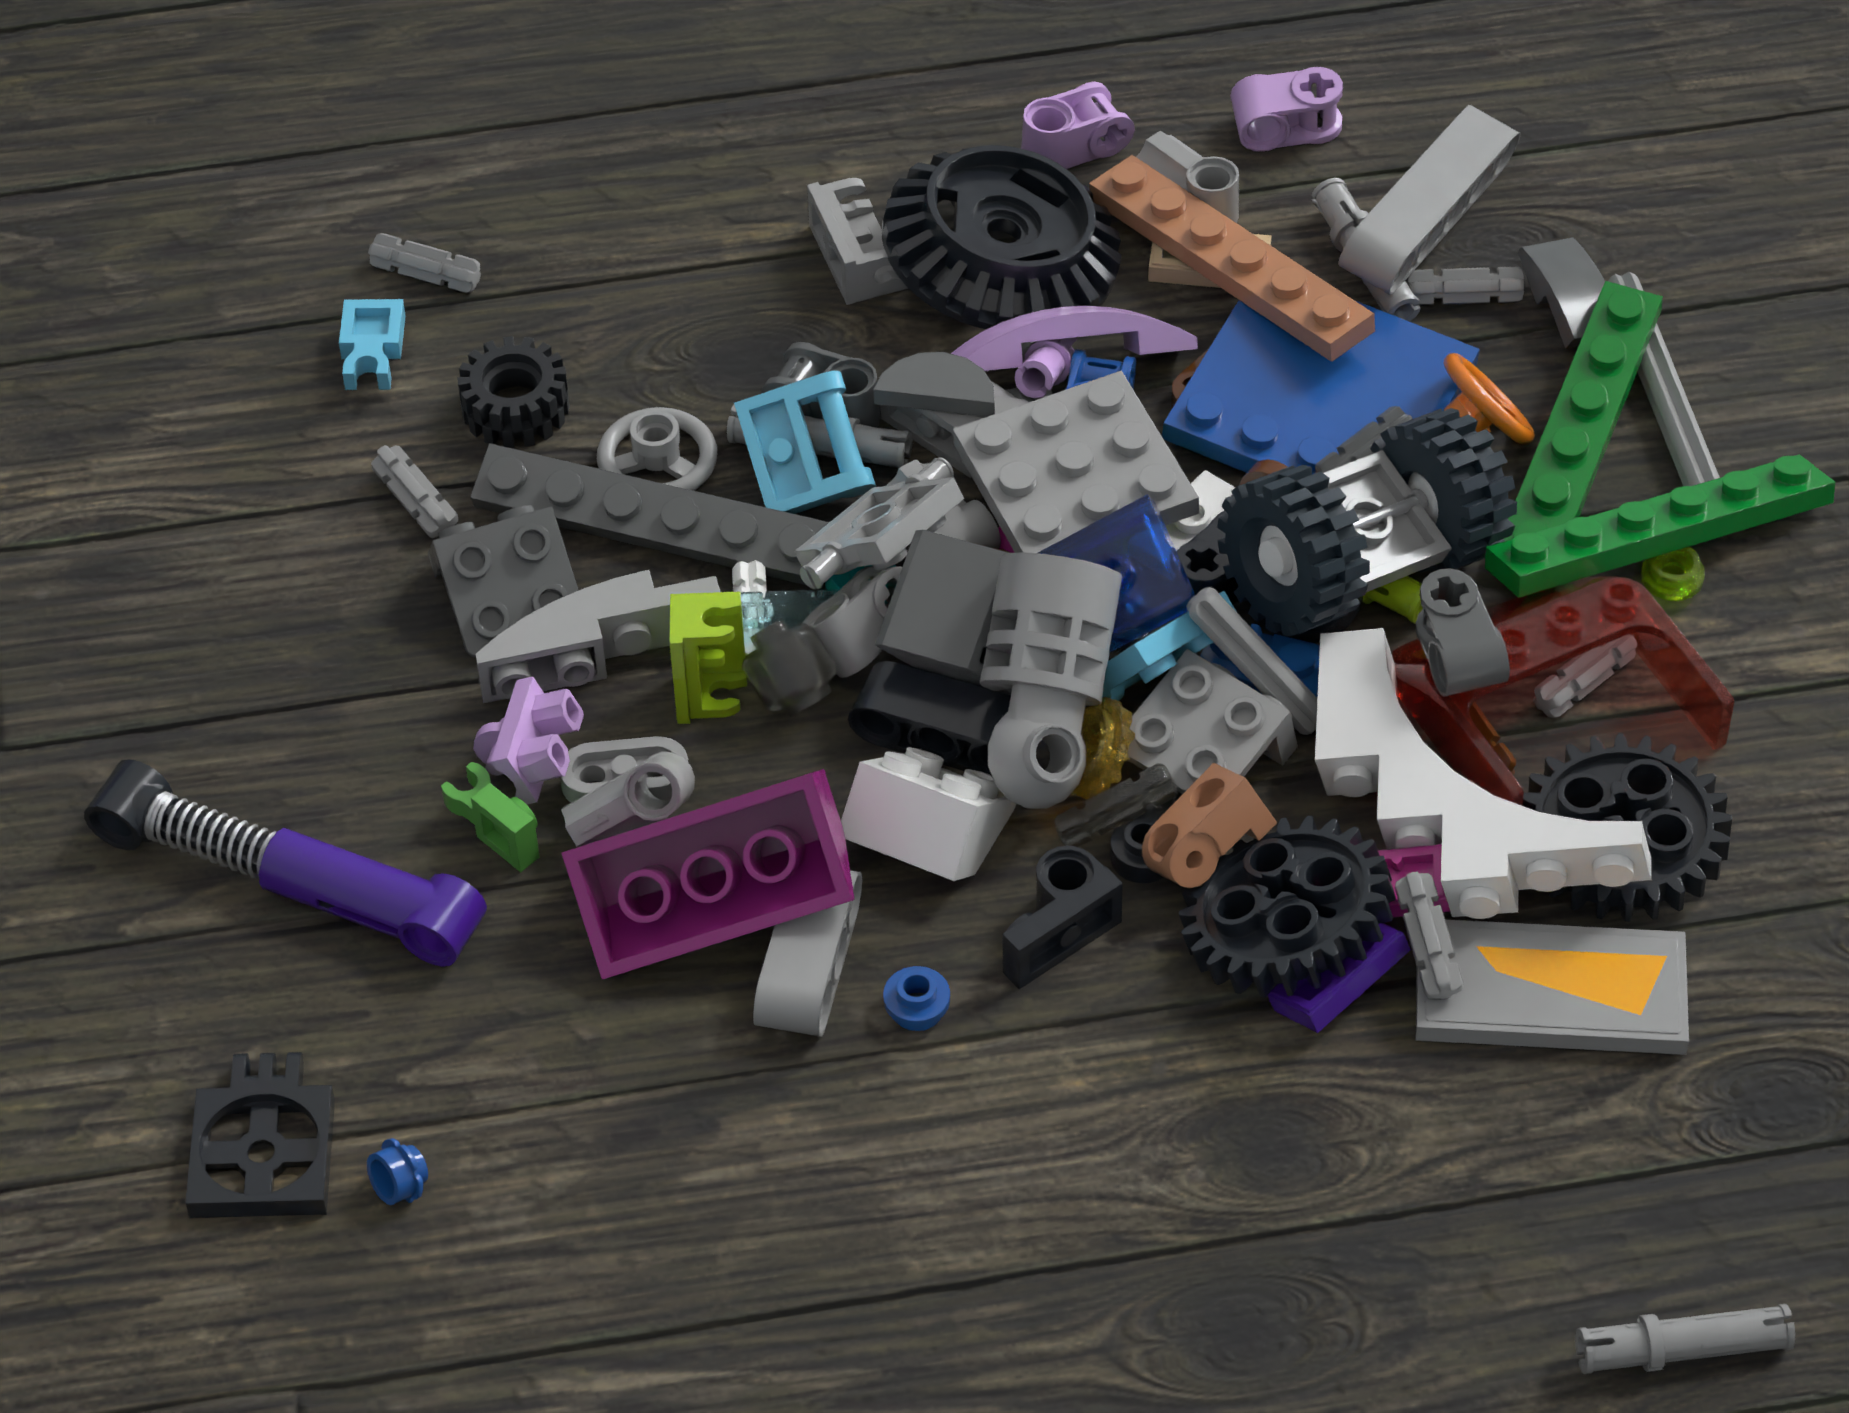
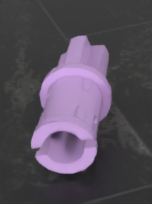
[1015,337,1077,398]

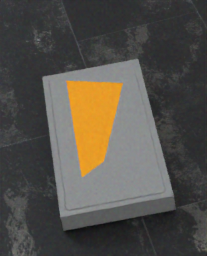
[1416,920,1689,1055]

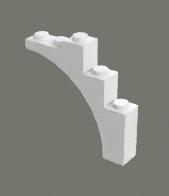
[1315,628,1651,919]

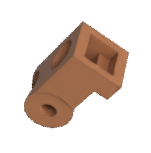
[1142,763,1277,888]

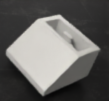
[841,747,1016,881]

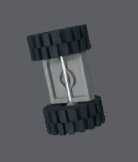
[1217,408,1517,636]

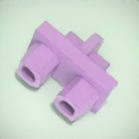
[473,677,584,804]

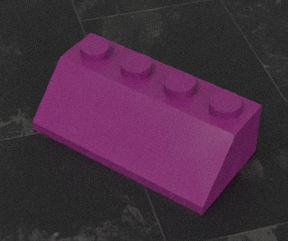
[562,769,855,979]

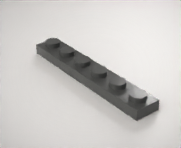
[470,443,829,589]

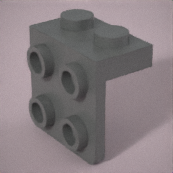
[428,505,579,658]

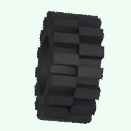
[457,336,570,448]

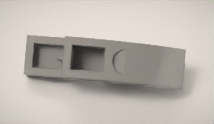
[475,570,720,703]

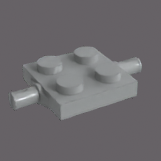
[794,457,964,589]

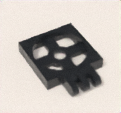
[185,1052,335,1218]

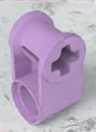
[1230,67,1343,151]
[1021,81,1135,169]

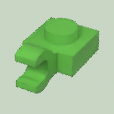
[441,762,540,873]

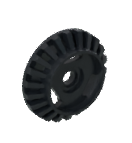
[882,145,1121,330]

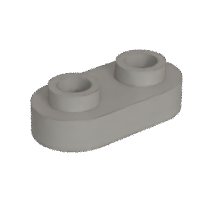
[560,736,688,802]

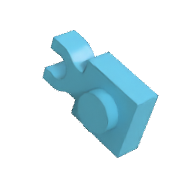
[339,299,406,390]

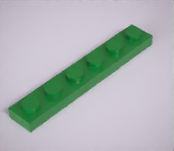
[1504,281,1663,589]
[1485,454,1836,598]

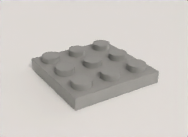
[953,370,1199,558]

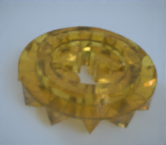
[1072,697,1135,800]

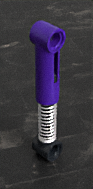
[84,759,487,967]

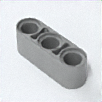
[753,871,862,1037]

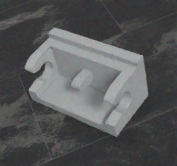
[807,178,908,305]

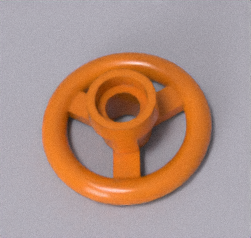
[1443,353,1535,445]

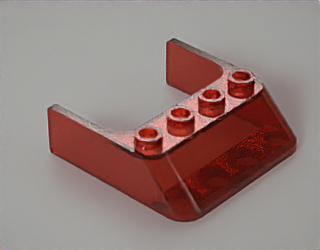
[1392,576,1734,806]

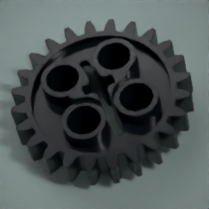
[1519,733,1732,922]
[1179,816,1396,998]

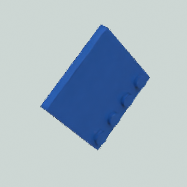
[1162,300,1480,474]

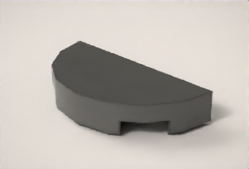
[873,352,995,417]

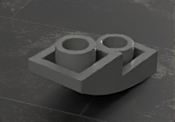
[1518,237,1605,348]

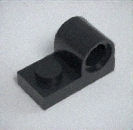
[1002,846,1123,989]

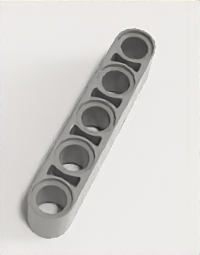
[1338,105,1520,295]

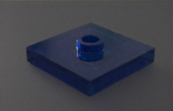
[1038,494,1195,652]

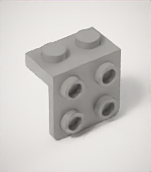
[1115,649,1298,794]

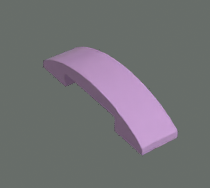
[951,306,1198,371]

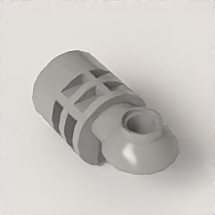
[980,552,1122,809]

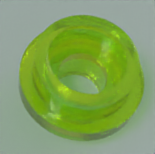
[1641,546,1705,601]

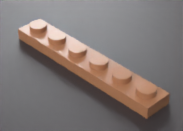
[1089,155,1375,362]

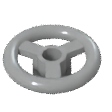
[597,407,718,491]

